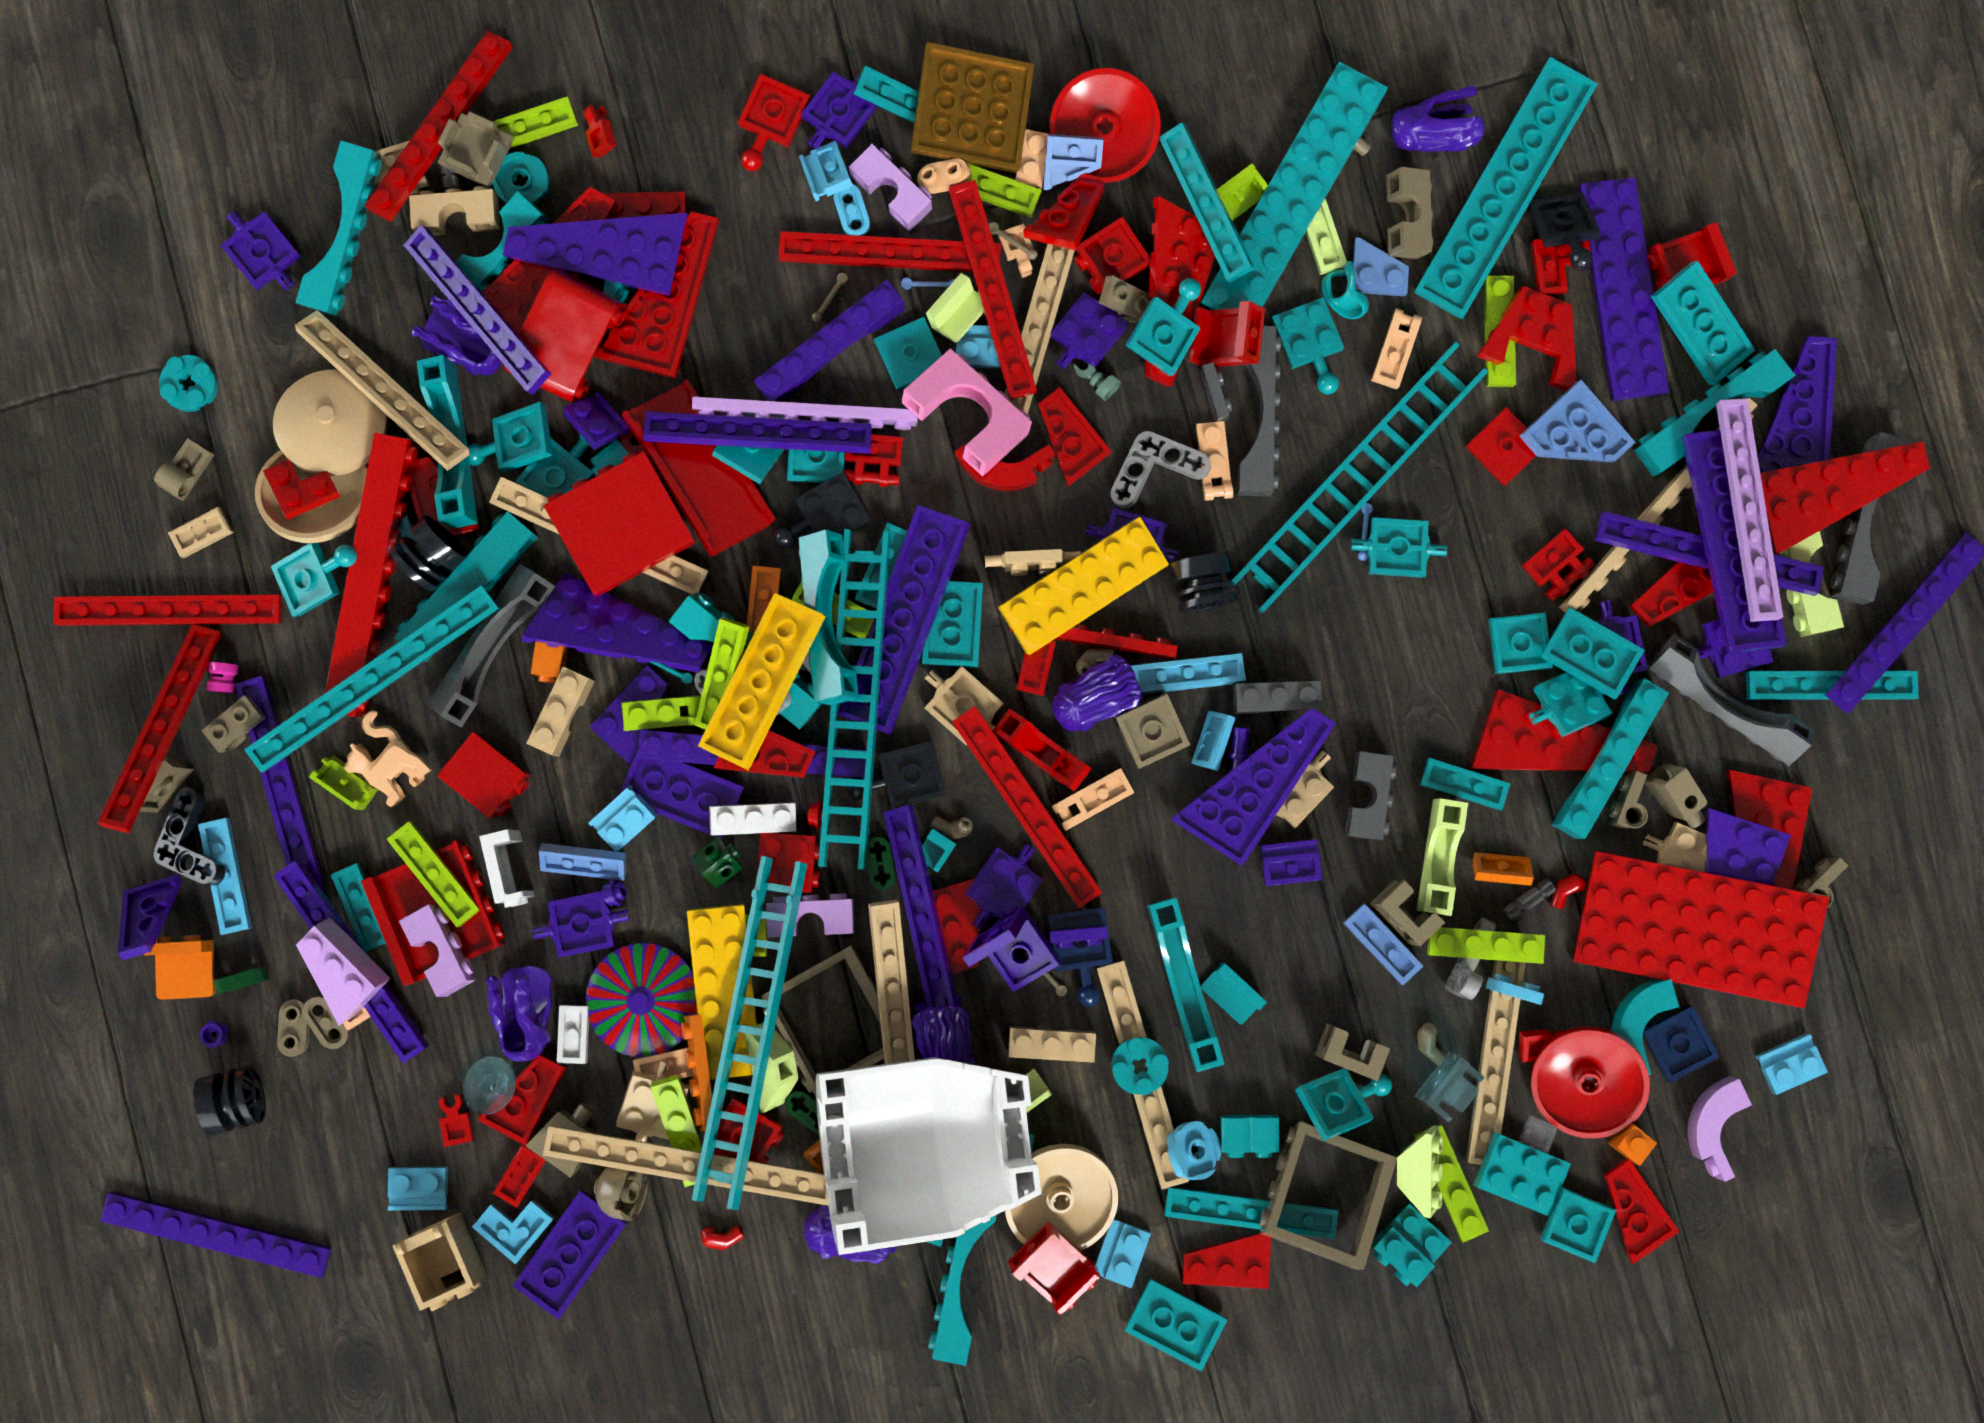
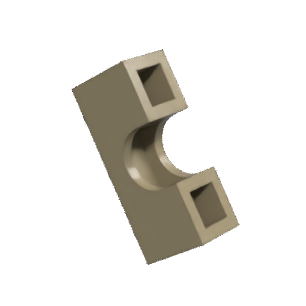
[1386,167,1433,259]

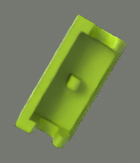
[1217,163,1268,221]
[309,755,379,810]

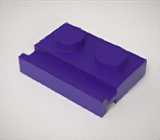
[563,392,629,450]
[1260,839,1322,886]
[1049,926,1108,948]

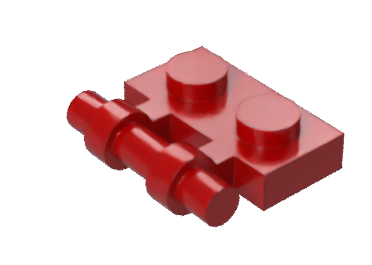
[844,434,903,487]
[1521,529,1595,601]

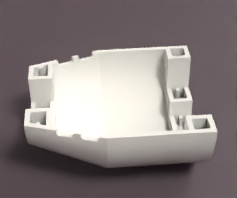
[816,1057,1041,1255]

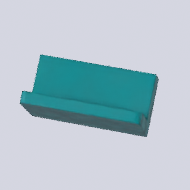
[1200,962,1267,1025]

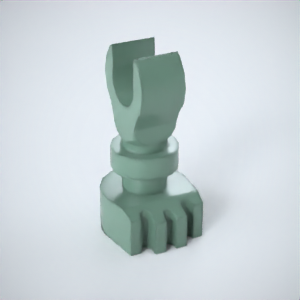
[1074,360,1121,401]

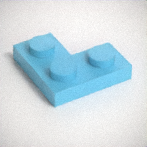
[472,1199,555,1264]

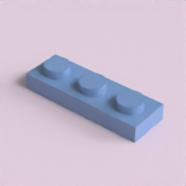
[539,843,626,881]
[1343,904,1423,985]

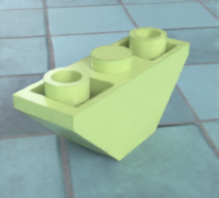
[745,1022,798,1113]
[1397,1125,1443,1218]

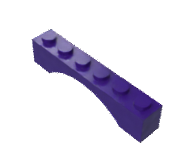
[754,280,905,402]

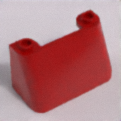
[504,270,627,403]

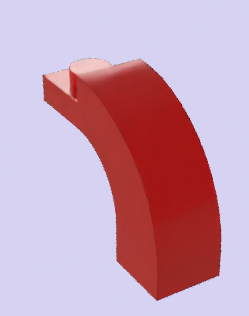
[954,442,1055,491]
[993,708,1091,792]

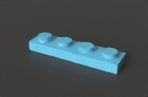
[1131,653,1246,694]
[198,818,252,935]

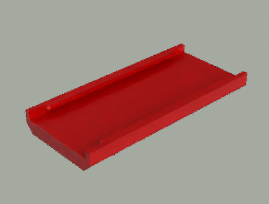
[622,379,776,556]

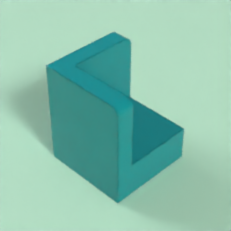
[922,829,957,873]

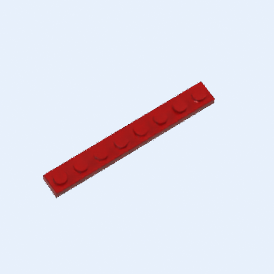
[365,30,513,222]
[949,180,1037,401]
[779,231,1001,272]
[54,595,283,626]
[98,624,222,834]
[952,706,1103,908]

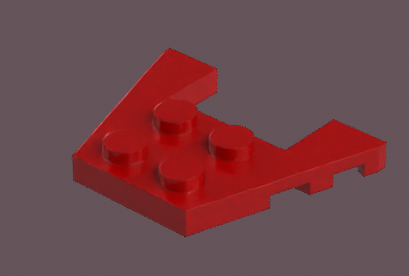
[1476,286,1577,391]

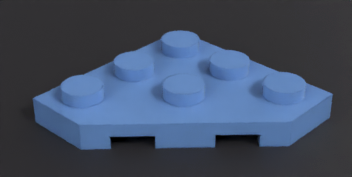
[1519,380,1635,462]

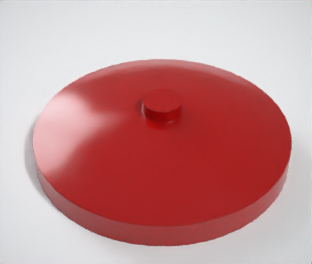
[1050,68,1161,183]
[1531,1026,1650,1138]

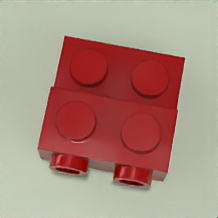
[1074,216,1150,294]
[757,833,820,893]
[714,1097,785,1163]

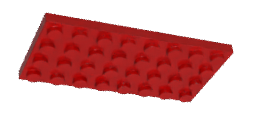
[1572,850,1830,1008]

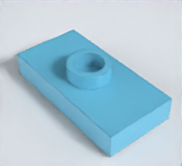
[1191,711,1235,771]

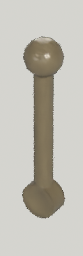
[989,222,1037,260]
[812,273,848,323]
[1024,951,1067,996]

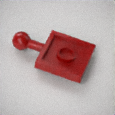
[738,74,811,171]

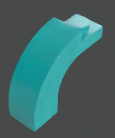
[1611,979,1679,1075]

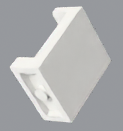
[479,829,535,908]

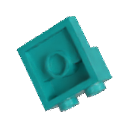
[1371,1202,1452,1288]

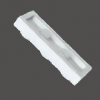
[709,802,796,835]

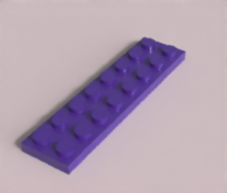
[1578,177,1669,402]
[1682,430,1787,654]
[839,505,971,735]

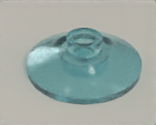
[463,1056,516,1114]

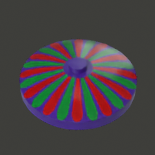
[586,943,698,1057]

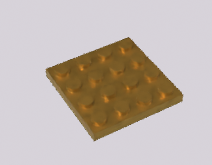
[910,42,1034,173]

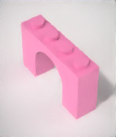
[902,348,1032,476]

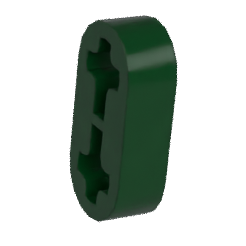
[867,837,895,890]
[212,966,269,995]
[786,1090,819,1134]

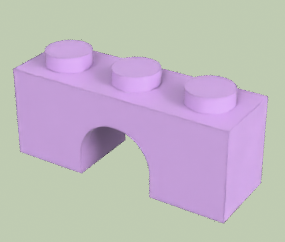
[849,144,932,232]
[766,893,855,938]
[399,904,476,997]

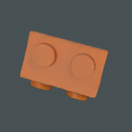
[144,935,215,1000]

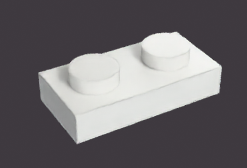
[557,1005,589,1064]

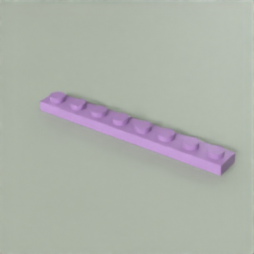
[692,397,918,430]
[1716,399,1783,622]

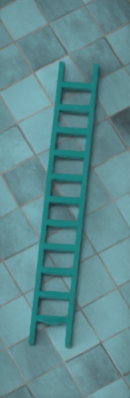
[1232,342,1489,613]
[819,529,891,870]
[692,856,807,1210]

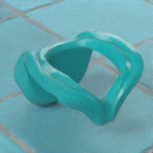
[1321,261,1369,319]

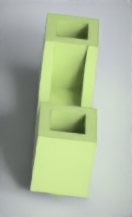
[1780,531,1844,637]
[1417,798,1468,916]

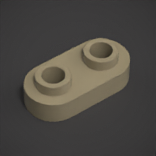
[302,996,349,1049]
[277,999,310,1057]

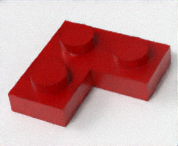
[1531,239,1591,295]
[263,459,340,520]

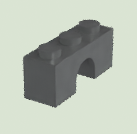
[1232,681,1322,714]
[1345,751,1397,841]

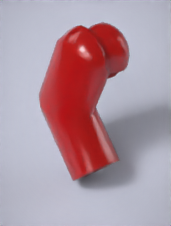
[1549,874,1587,910]
[700,1225,745,1250]

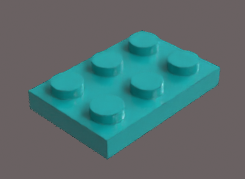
[922,581,983,668]
[1540,607,1645,700]
[1473,1132,1571,1217]
[1124,1278,1228,1372]

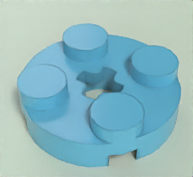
[1167,1121,1221,1180]

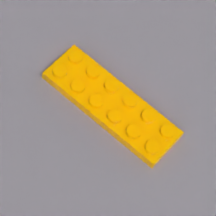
[998,517,1169,655]
[698,593,826,771]
[687,904,757,1080]

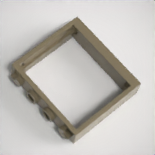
[761,945,884,1097]
[1259,1121,1397,1270]

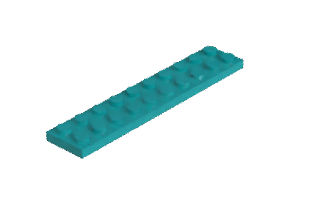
[1414,57,1598,320]
[1201,62,1388,311]

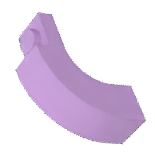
[1687,1076,1752,1182]

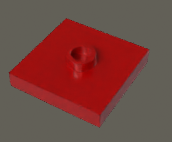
[1465,407,1536,486]

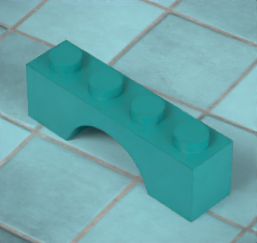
[456,191,550,291]

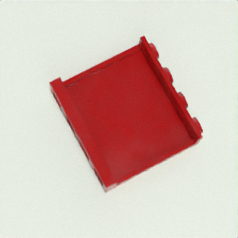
[543,451,695,598]
[361,840,506,986]

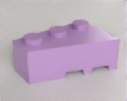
[296,918,390,1026]

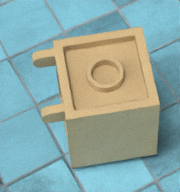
[393,1212,487,1311]

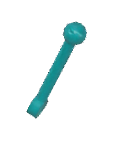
[648,661,693,684]

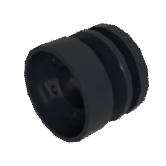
[389,515,468,591]
[1170,552,1237,613]
[193,1065,266,1136]

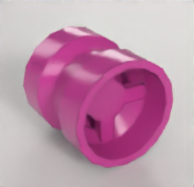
[206,662,239,693]

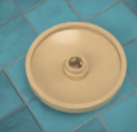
[273,370,389,476]
[255,450,367,543]
[1004,1144,1118,1250]

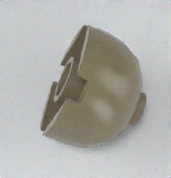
[594,1167,648,1221]

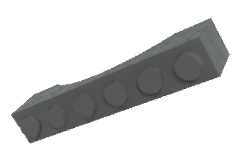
[1237,326,1281,496]
[1830,432,1914,605]
[426,564,555,728]
[1649,633,1815,766]

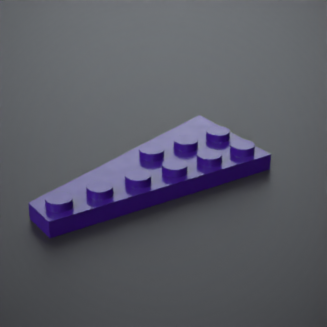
[502,213,688,296]
[1757,336,1837,473]
[521,573,713,673]
[1171,708,1336,866]
[1705,807,1791,995]

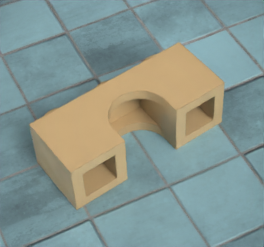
[409,186,501,235]
[526,667,595,757]
[1008,1026,1096,1063]

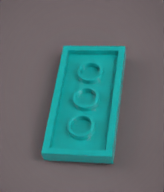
[1651,261,1755,385]

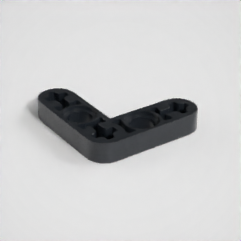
[153,787,226,886]

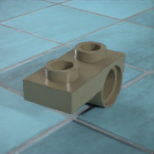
[1099,276,1152,323]
[154,438,214,501]
[201,695,266,753]
[1609,771,1648,829]
[1794,857,1848,908]

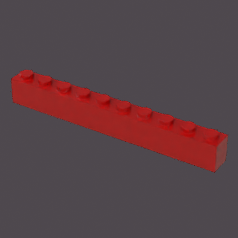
[325,433,417,717]

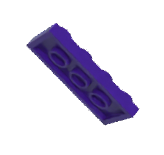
[620,747,745,840]
[512,1189,628,1320]

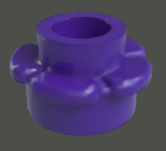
[602,879,627,906]
[200,1020,228,1048]

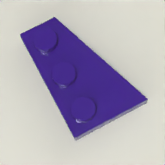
[590,665,669,765]
[117,874,183,960]

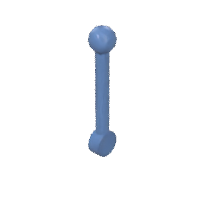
[901,278,955,290]
[1358,503,1373,561]

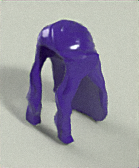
[1390,85,1485,152]
[412,295,503,376]
[1052,654,1143,732]
[485,966,553,1062]
[911,996,976,1065]
[804,1205,897,1264]

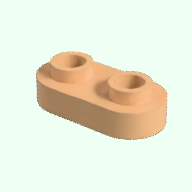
[917,159,972,194]

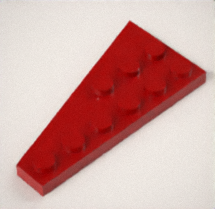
[482,187,616,330]
[1145,196,1215,387]
[594,211,719,379]
[1760,441,1930,555]
[1470,690,1658,772]
[1726,770,1812,889]

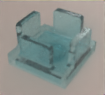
[1414,1052,1485,1123]

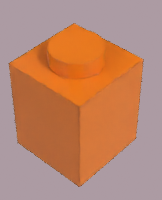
[531,642,569,684]
[1607,1124,1657,1166]

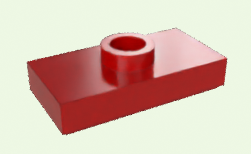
[1016,640,1056,696]
[493,1144,546,1208]

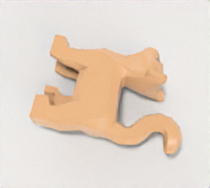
[344,710,432,807]

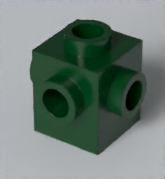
[692,837,743,889]

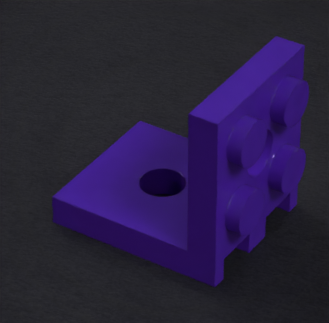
[962,906,1061,992]

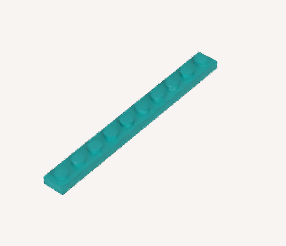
[244,585,500,773]

